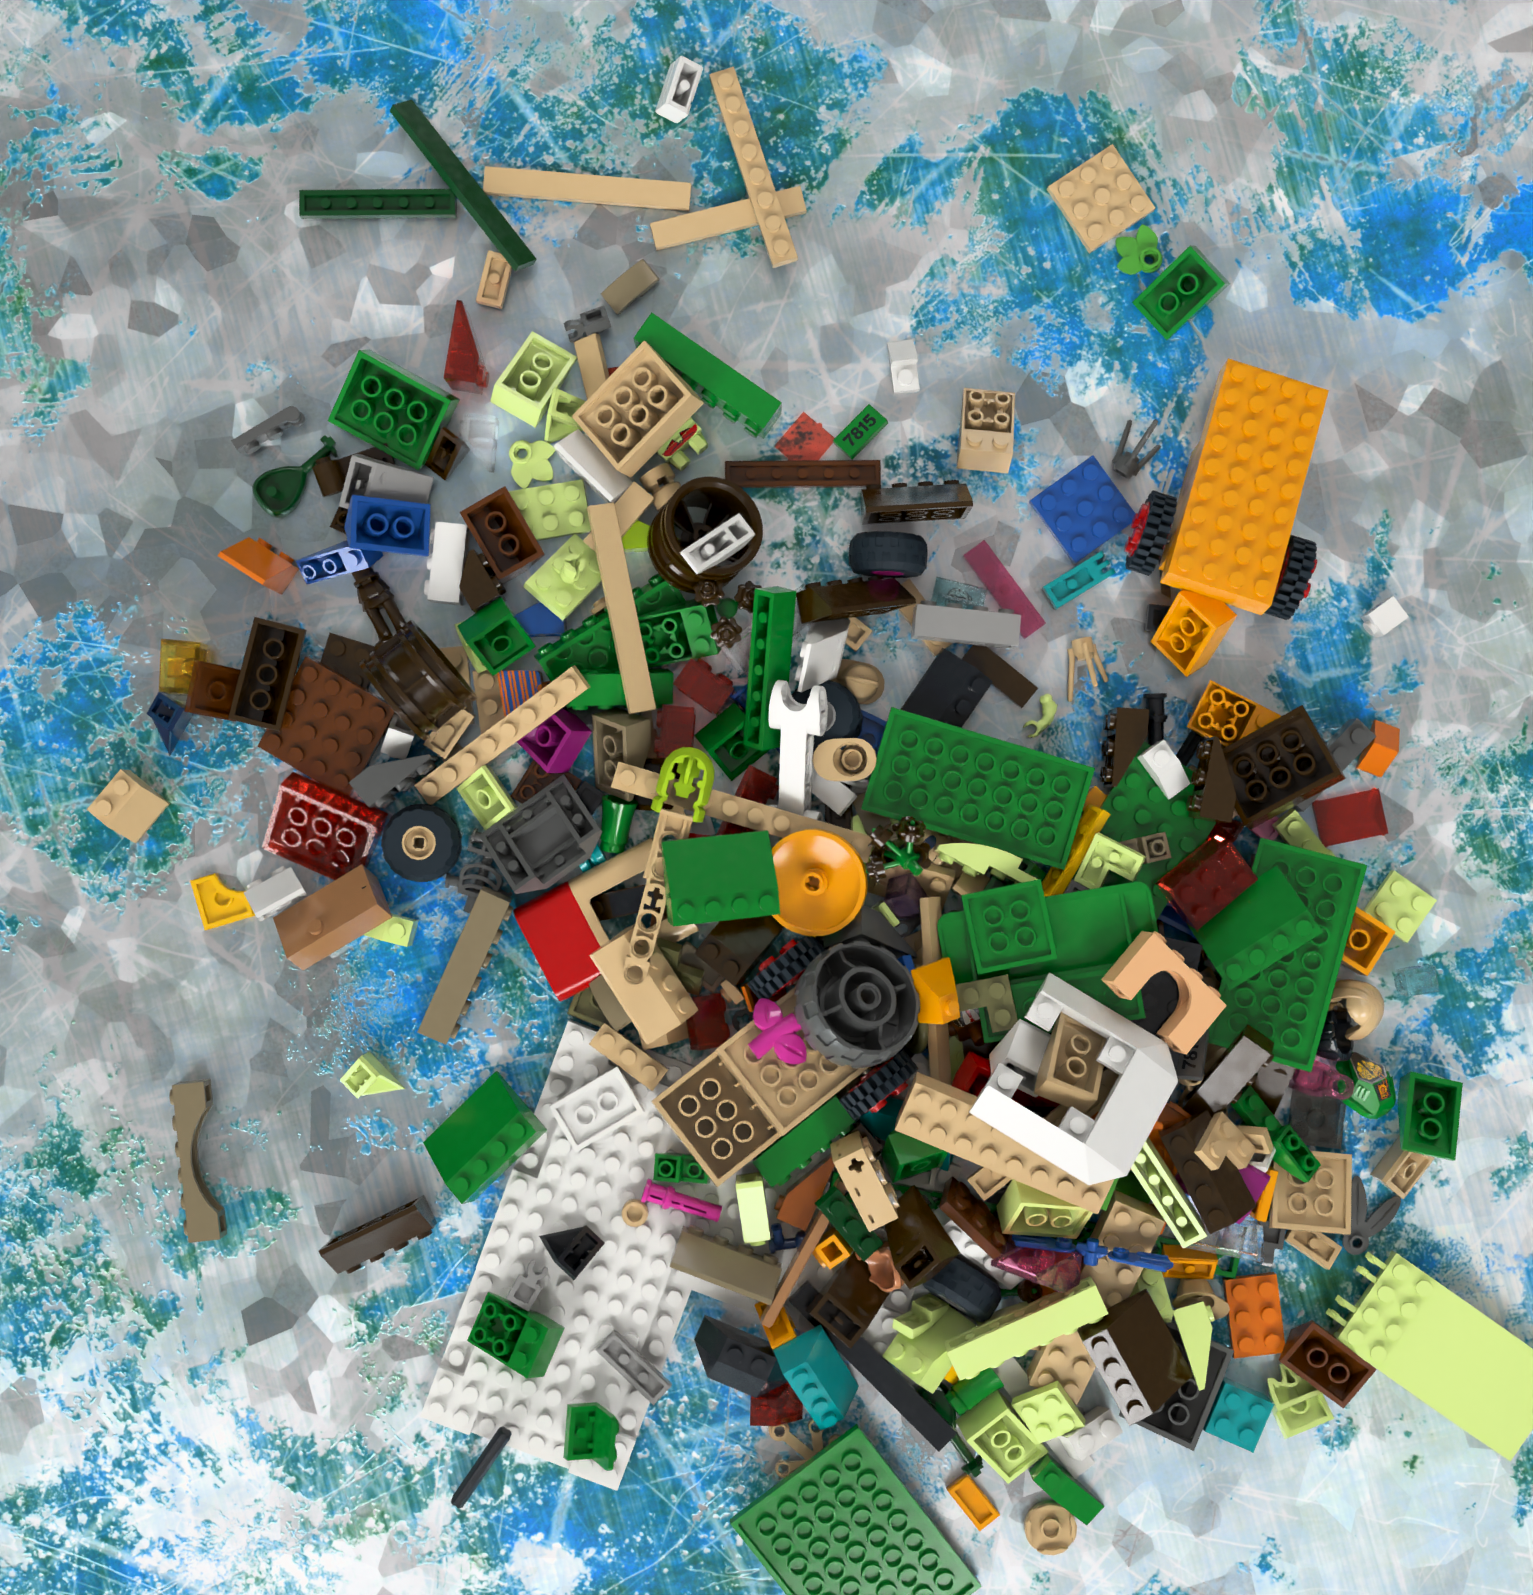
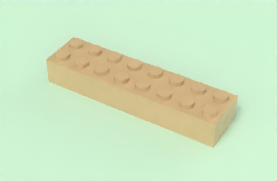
[895,1072,1114,1214]
[1027,1190,1165,1405]

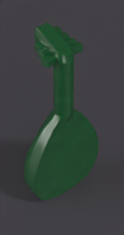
[252,435,338,518]
[915,1382,983,1477]

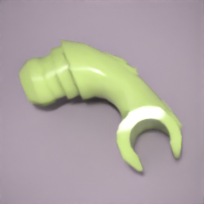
[1023,694,1058,738]

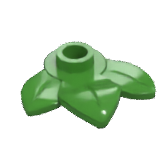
[1115,224,1163,275]

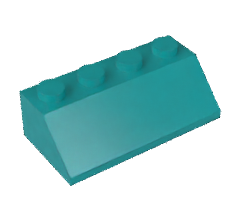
[773,1324,859,1431]

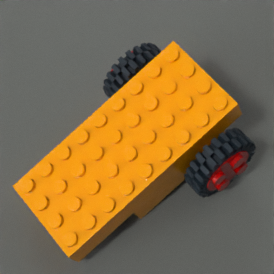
[1124,358,1329,620]

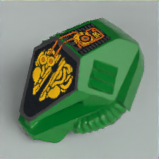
[1335,1051,1396,1119]

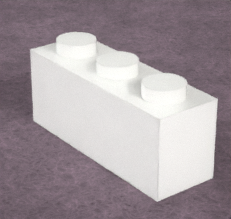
[424,522,471,606]

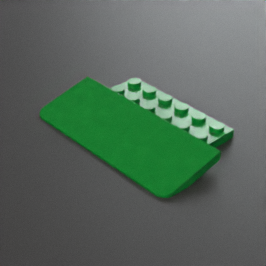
[937,882,1158,1043]

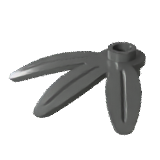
[1341,1176,1401,1255]

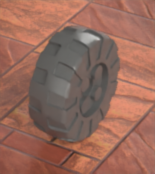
[794,941,920,1069]

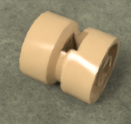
[639,463,681,512]

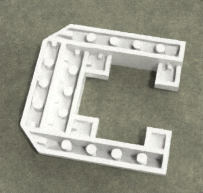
[969,972,1178,1185]

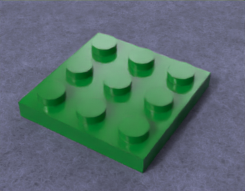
[961,879,1058,974]

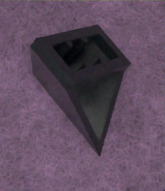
[539,1225,605,1280]

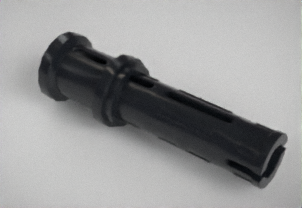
[1143,693,1167,746]

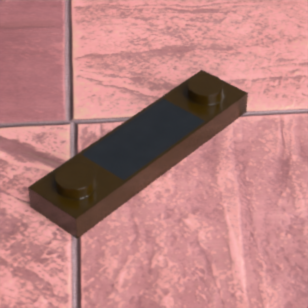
[591,884,667,921]

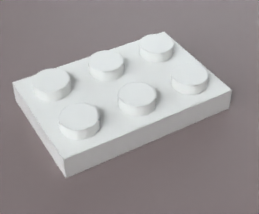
[549,1066,645,1153]

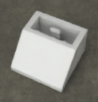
[989,1019,1051,1098]

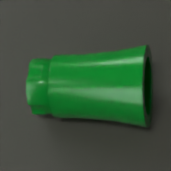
[600,795,638,854]
[944,1367,1004,1416]

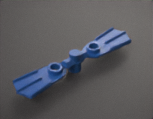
[1012,1234,1174,1272]

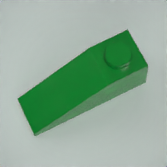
[1029,1453,1105,1526]

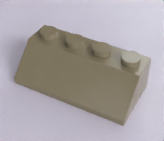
[670,1225,782,1306]

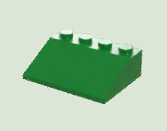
[328,349,460,471]
[661,830,780,927]
[1186,865,1323,990]
[423,1071,547,1204]

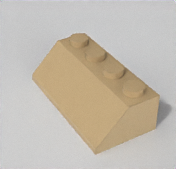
[589,921,698,1044]

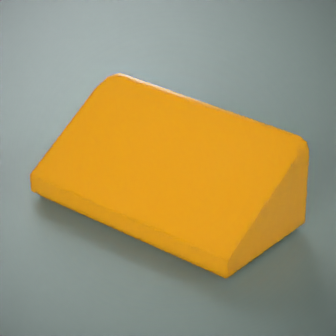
[1162,1244,1218,1279]

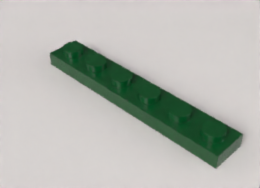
[299,189,457,219]

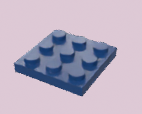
[1029,455,1136,564]

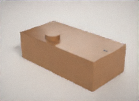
[273,864,392,970]

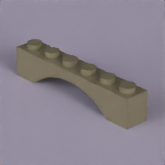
[169,1079,227,1243]

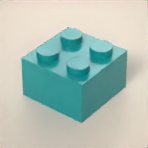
[1203,1377,1274,1453]

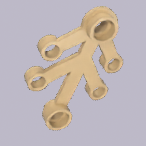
[768,1417,840,1478]

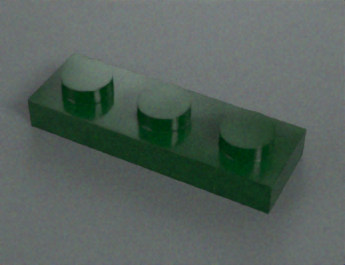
[814,1185,884,1261]

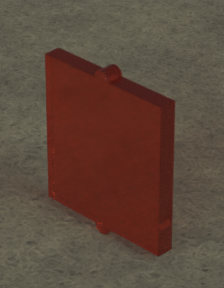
[774,412,835,461]

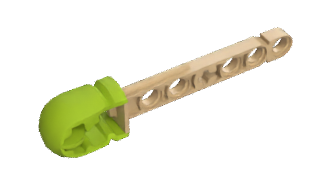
[623,747,715,986]

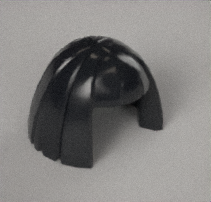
[1316,1010,1354,1061]

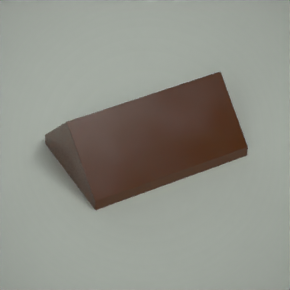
[1279,1320,1377,1409]

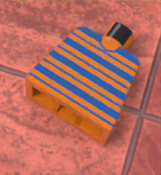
[497,670,551,717]

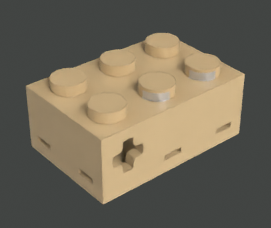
[830,1130,900,1232]

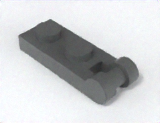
[231,406,305,454]

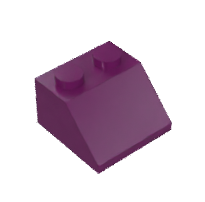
[517,709,592,773]

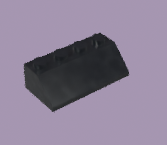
[900,648,993,728]

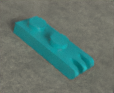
[1042,551,1116,610]

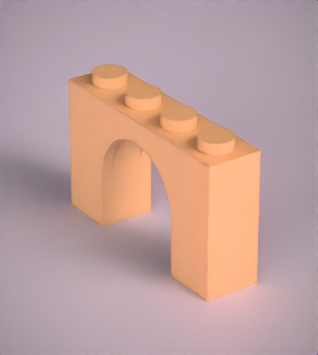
[1101,931,1227,1055]

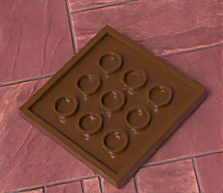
[258,656,396,799]

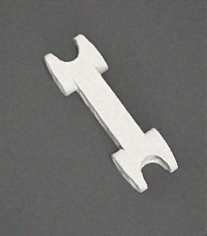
[769,680,828,849]

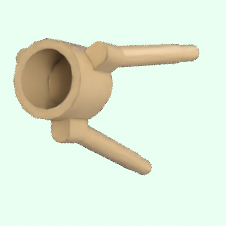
[1067,637,1108,702]

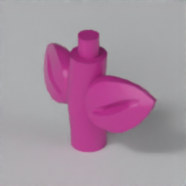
[748,998,807,1064]

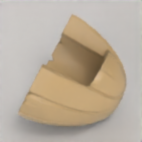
[1330,979,1384,1040]

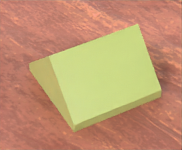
[456,765,518,830]

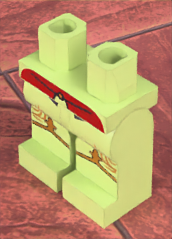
[656,417,708,471]

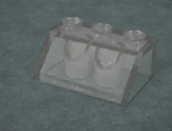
[1174,1204,1264,1263]

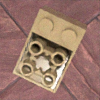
[957,388,1015,474]

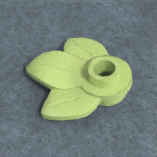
[509,440,555,489]

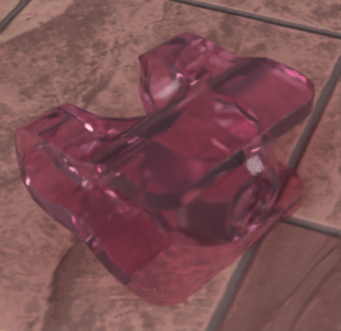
[1288,1060,1354,1100]

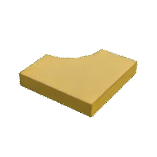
[190,873,255,930]

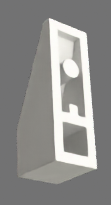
[680,513,756,574]

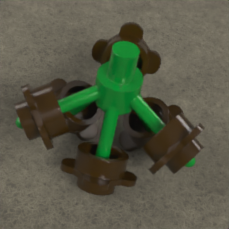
[866,816,931,884]

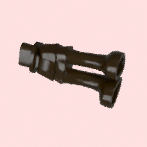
[351,567,409,651]

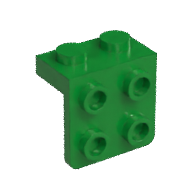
[563,1402,619,1471]

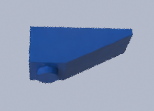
[515,603,567,637]

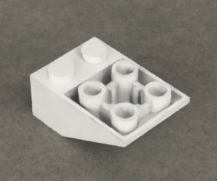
[795,619,850,692]

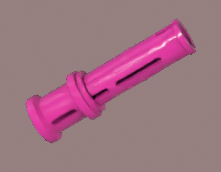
[641,1179,722,1222]

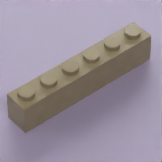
[417,886,514,1045]

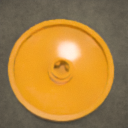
[771,829,868,937]

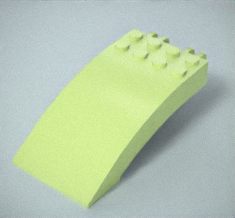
[1326,1251,1533,1462]

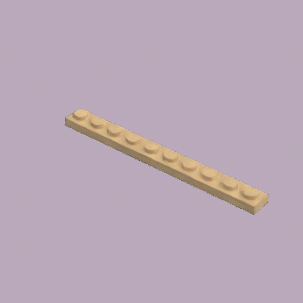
[611,762,872,863]

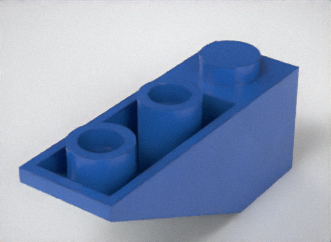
[296,540,384,585]

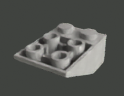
[339,454,434,509]

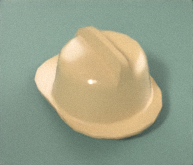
[831,659,884,704]
[812,738,877,781]
[1172,1278,1230,1320]

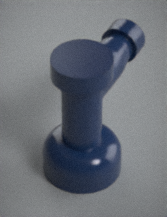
[768,1223,806,1254]

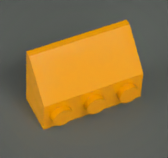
[1151,590,1237,677]

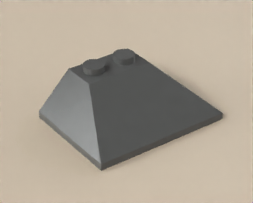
[479,774,602,894]

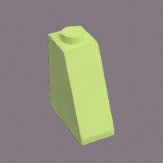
[735,1172,771,1246]

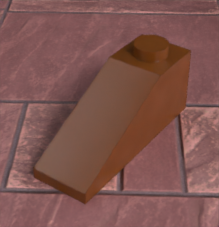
[774,1153,835,1231]

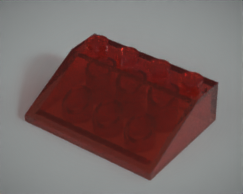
[262,772,388,880]

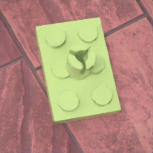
[523,533,602,621]

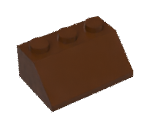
[460,486,545,584]

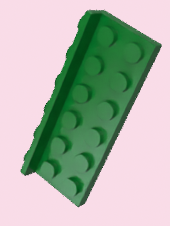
[534,573,685,708]

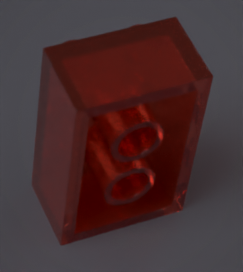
[1156,833,1258,930]

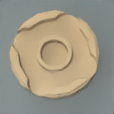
[1024,1500,1077,1556]

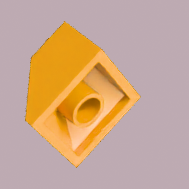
[911,957,960,1024]

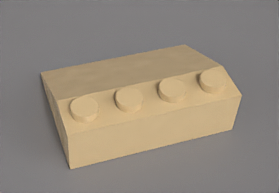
[572,341,704,477]

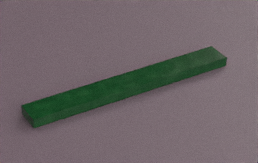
[390,100,537,272]

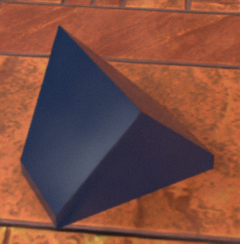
[147,692,194,755]

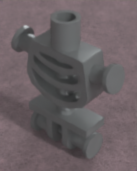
[445,828,513,913]

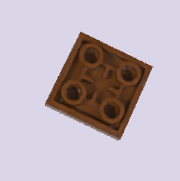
[510,760,583,804]

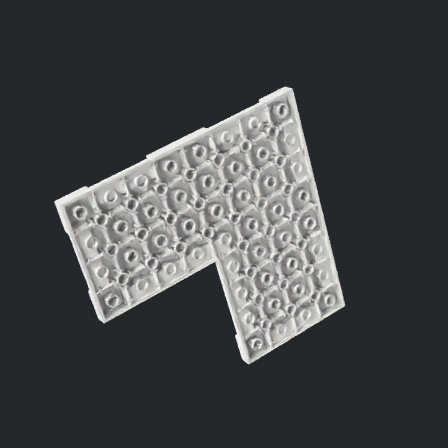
[420,1019,961,1491]

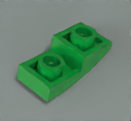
[653,1153,710,1184]

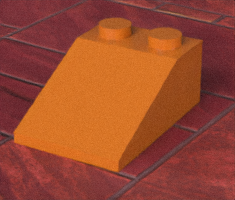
[218,537,299,595]

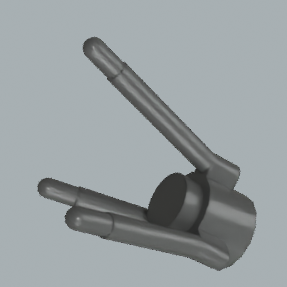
[1112,419,1161,479]

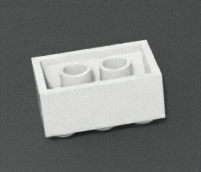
[554,429,635,504]

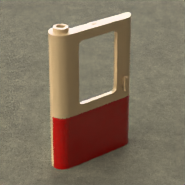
[513,837,700,1002]

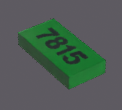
[833,404,888,460]

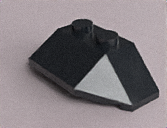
[694,1315,788,1398]

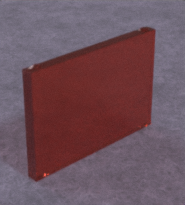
[1312,788,1388,848]

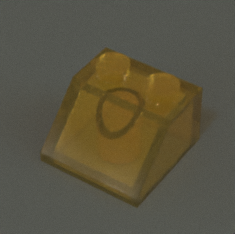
[159,639,211,696]

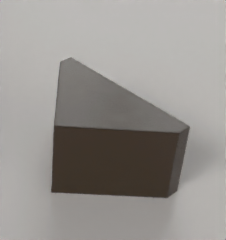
[425,427,470,480]

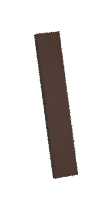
[725,460,881,488]

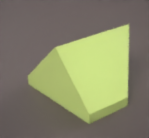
[544,388,586,444]
[340,1052,405,1099]

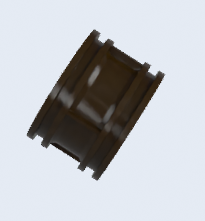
[647,477,763,594]
[359,620,477,741]

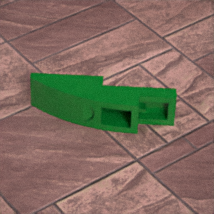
[1230,1085,1321,1183]

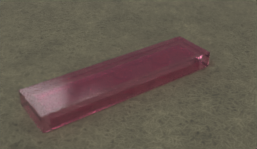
[963,540,1046,639]

